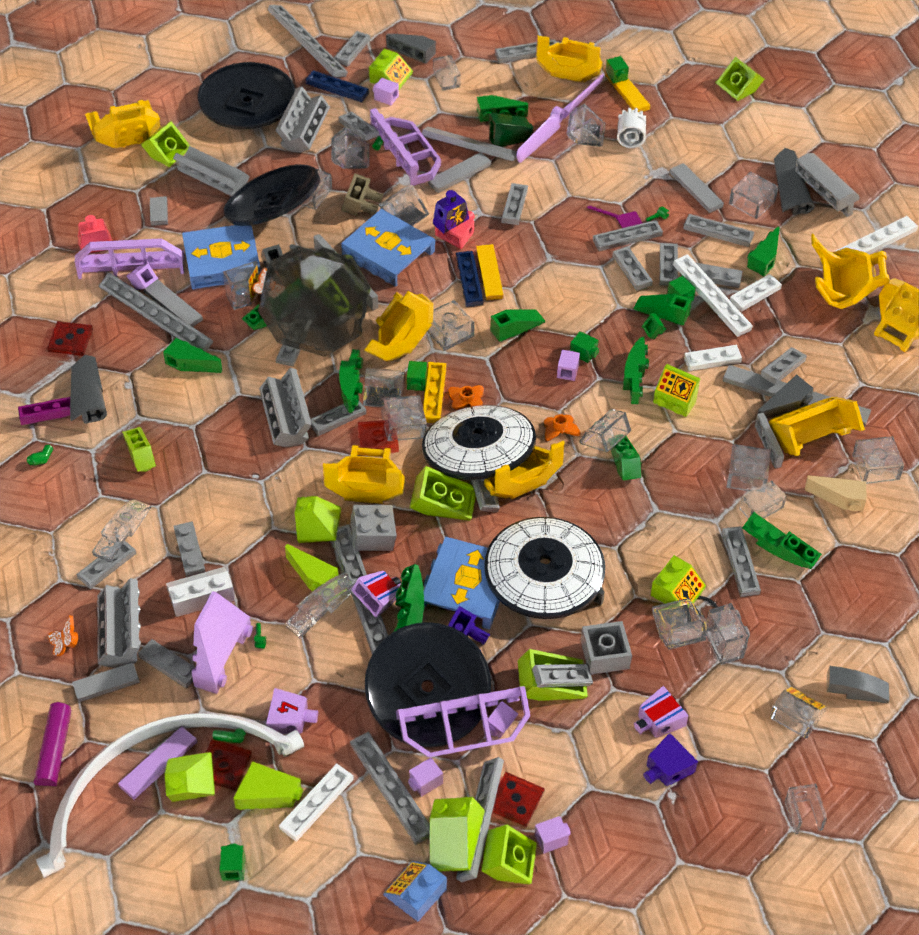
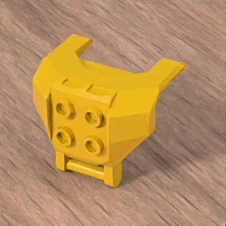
[536,35,603,83]
[85,100,160,148]
[811,233,890,309]
[874,278,919,352]
[364,291,433,362]
[484,440,565,499]
[322,445,405,504]

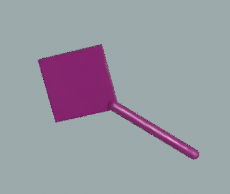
[587,205,642,228]

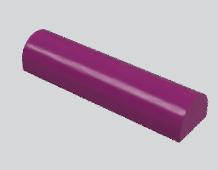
[18,397,71,426]
[34,702,72,786]

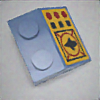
[383,861,447,922]

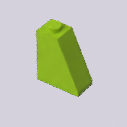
[234,762,303,810]

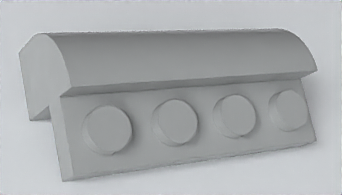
[276,86,330,153]
[173,146,250,196]
[795,153,860,217]
[259,368,312,447]
[97,578,141,668]

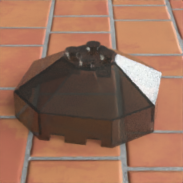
[258,246,371,357]

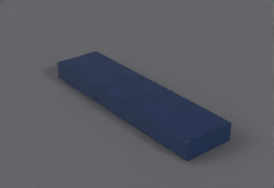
[305,70,369,103]
[456,251,483,307]

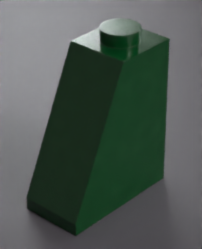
[489,113,533,147]

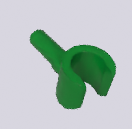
[645,206,669,222]
[254,623,267,649]

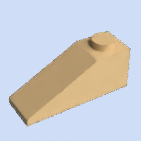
[805,475,867,511]

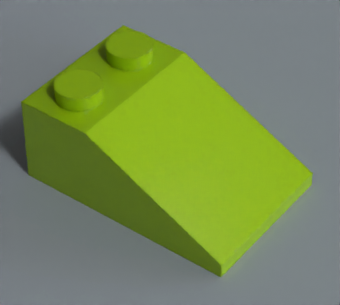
[410,466,476,521]
[517,649,588,701]
[430,797,485,871]

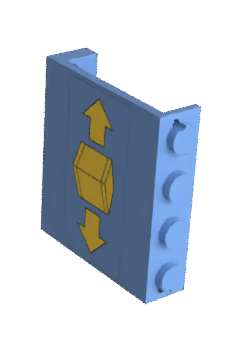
[341,209,435,287]
[182,225,261,289]
[424,537,500,630]

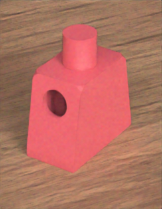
[435,211,475,249]
[78,215,112,254]

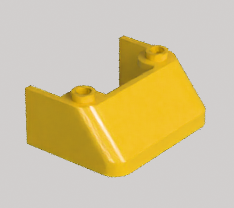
[769,397,865,456]

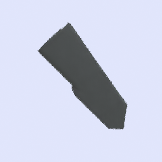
[774,148,815,215]
[70,355,107,424]

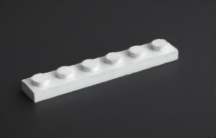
[834,216,918,254]
[673,254,753,337]

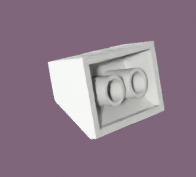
[166,567,235,617]

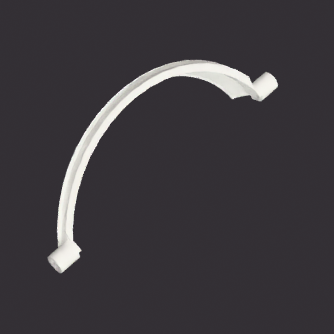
[36,713,304,878]

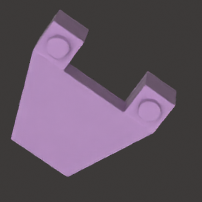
[192,591,253,694]

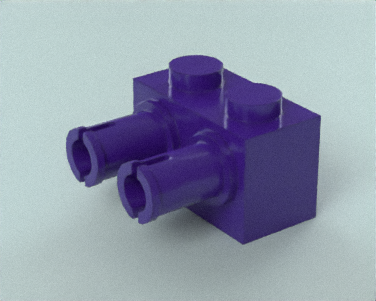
[448,606,490,645]

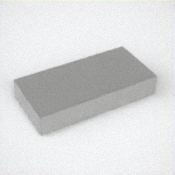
[150,196,168,226]

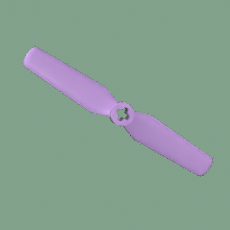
[516,74,604,163]

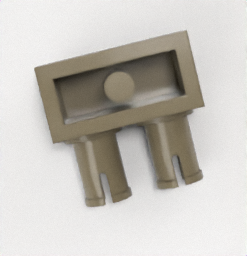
[341,173,384,216]

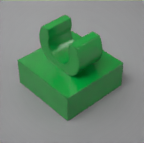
[641,313,666,339]

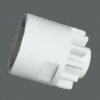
[617,108,646,148]

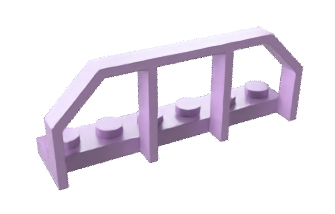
[370,108,441,186]
[75,239,185,279]
[396,686,530,758]

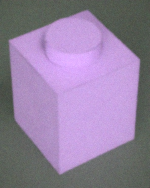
[373,78,399,105]
[126,264,158,290]
[557,350,580,381]
[488,701,518,738]
[408,758,443,797]
[535,816,570,854]

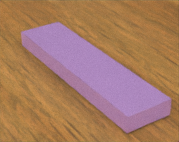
[118,726,197,800]

